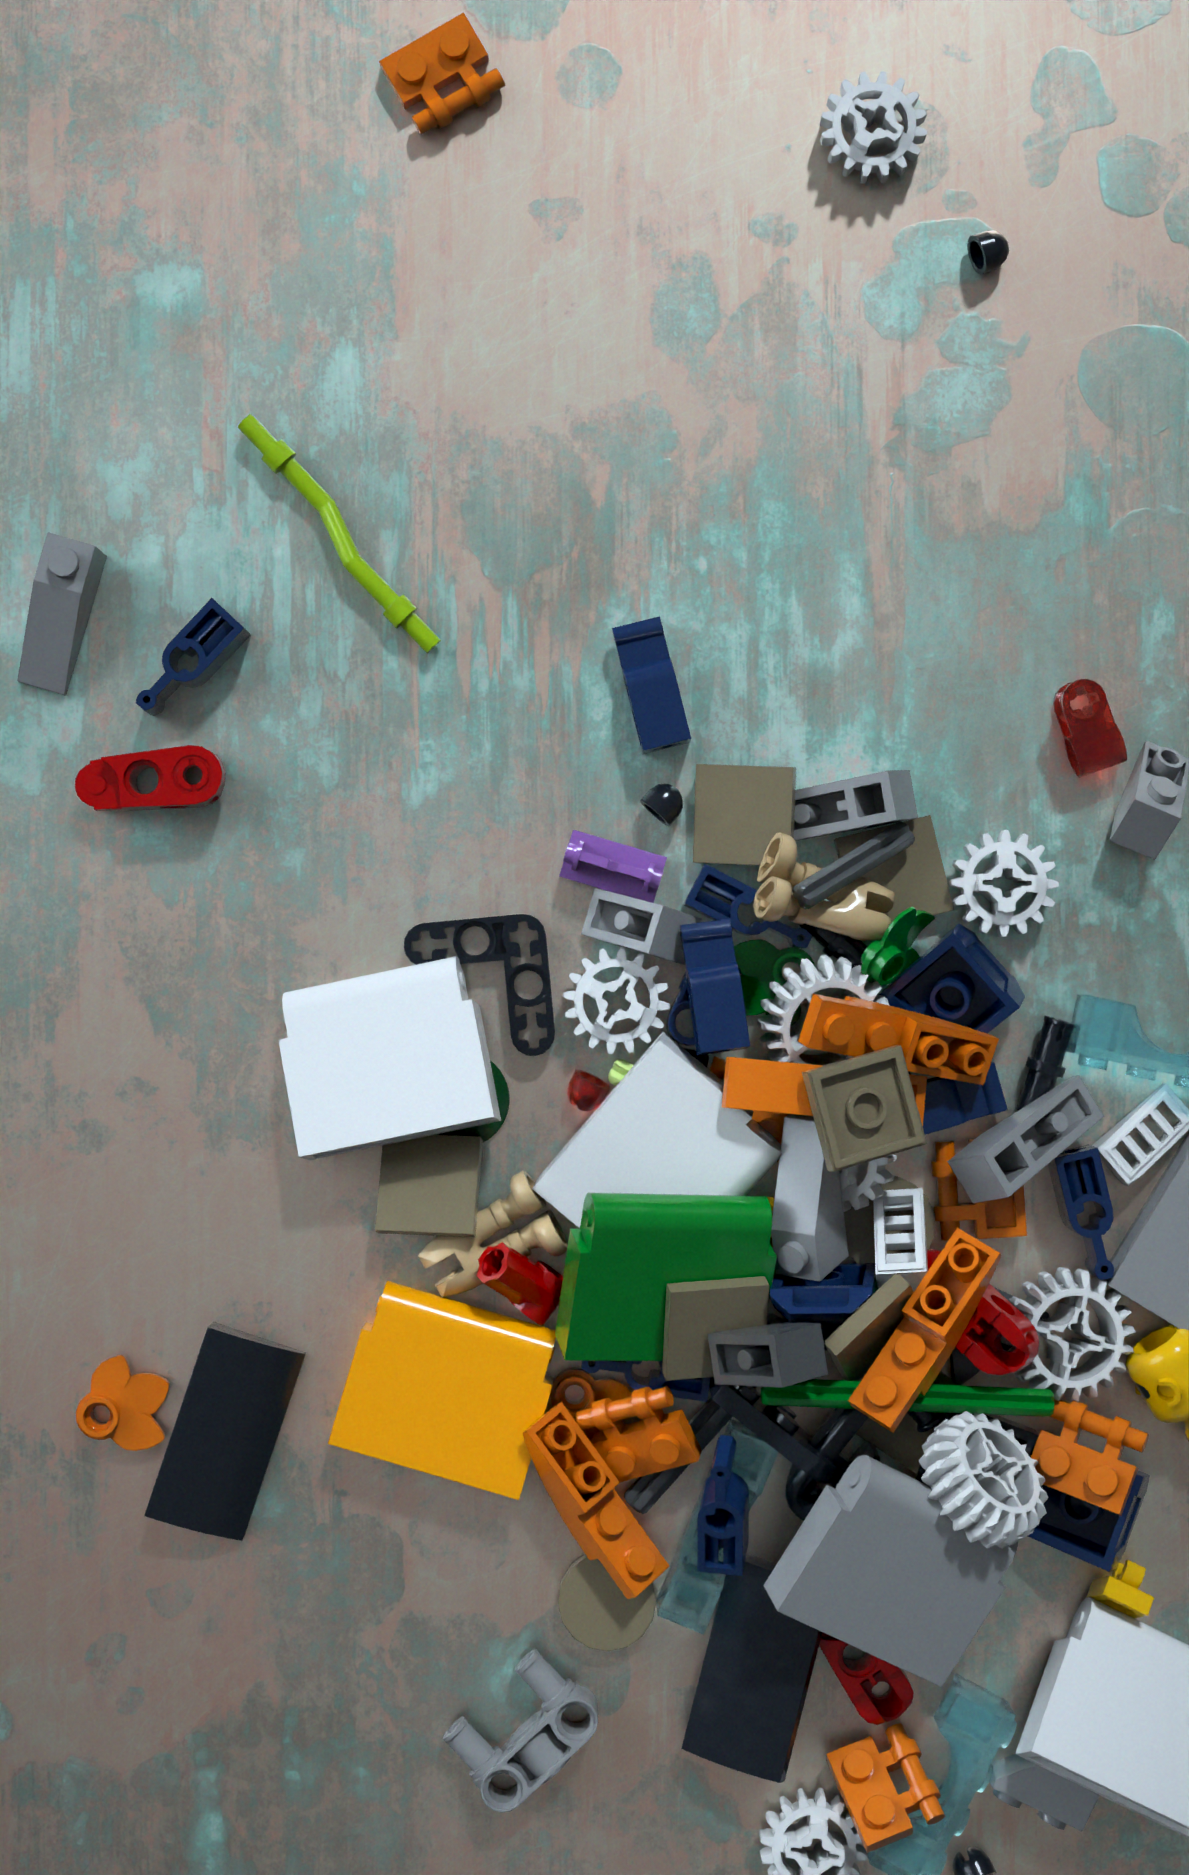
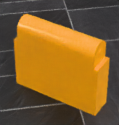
[328,1281,556,1500]

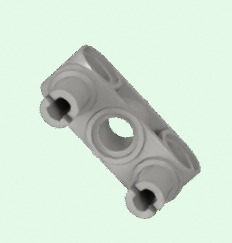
[443,1649,598,1813]

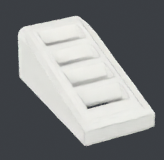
[1092,1083,1189,1186]
[873,1188,928,1292]

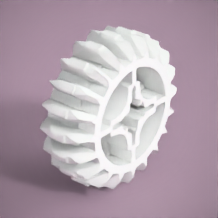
[757,955,890,1066]
[1001,1267,1136,1402]
[919,1411,1049,1549]

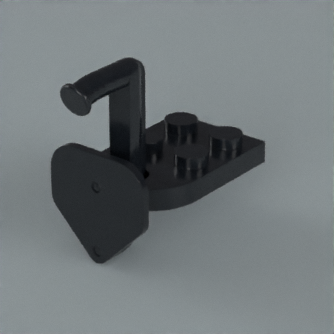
[709,1372,943,1521]

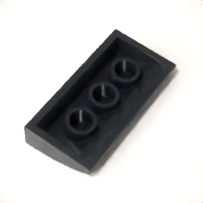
[144,1322,306,1541]
[681,1553,822,1783]

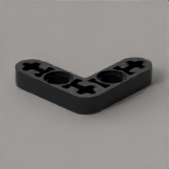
[404,914,555,1056]

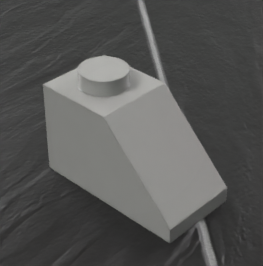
[581,888,702,965]

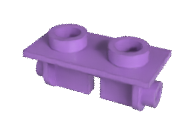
[559,830,667,903]

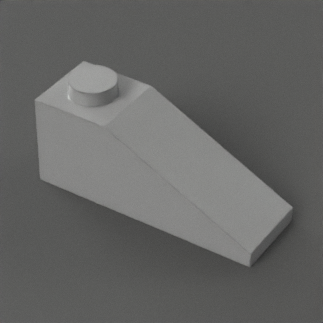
[17,532,107,696]
[794,770,918,841]
[947,1075,1104,1203]
[771,1114,849,1281]

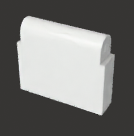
[278,956,501,1160]
[532,1032,782,1228]
[1015,1597,1189,1838]

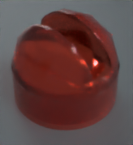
[567,1069,610,1111]

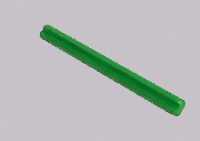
[760,1379,1054,1417]

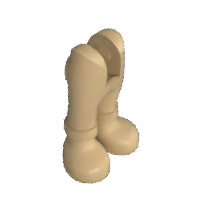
[753,832,895,940]
[417,1170,568,1298]

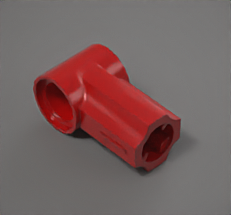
[476,1242,563,1326]

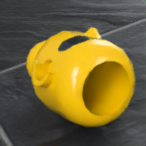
[1126,1325,1189,1442]

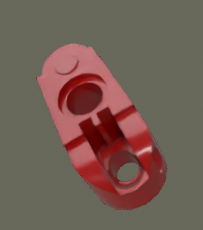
[75,745,226,811]
[927,1249,1039,1375]
[819,1632,914,1725]

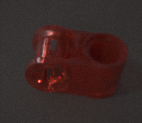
[1053,679,1127,778]

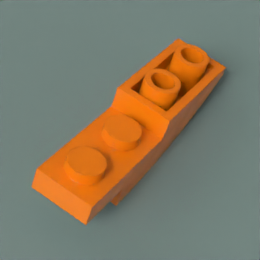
[798,994,999,1085]
[722,1057,927,1126]
[848,1227,1001,1433]
[522,1402,670,1599]

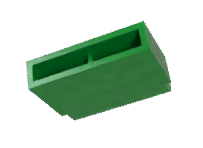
[555,1193,777,1361]

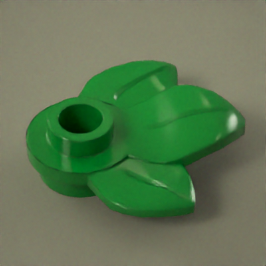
[861,906,935,986]
[734,939,816,1027]

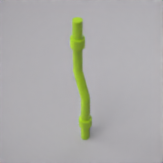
[238,414,441,653]

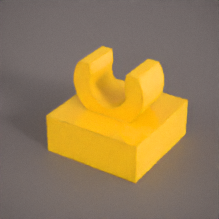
[1086,1560,1154,1618]

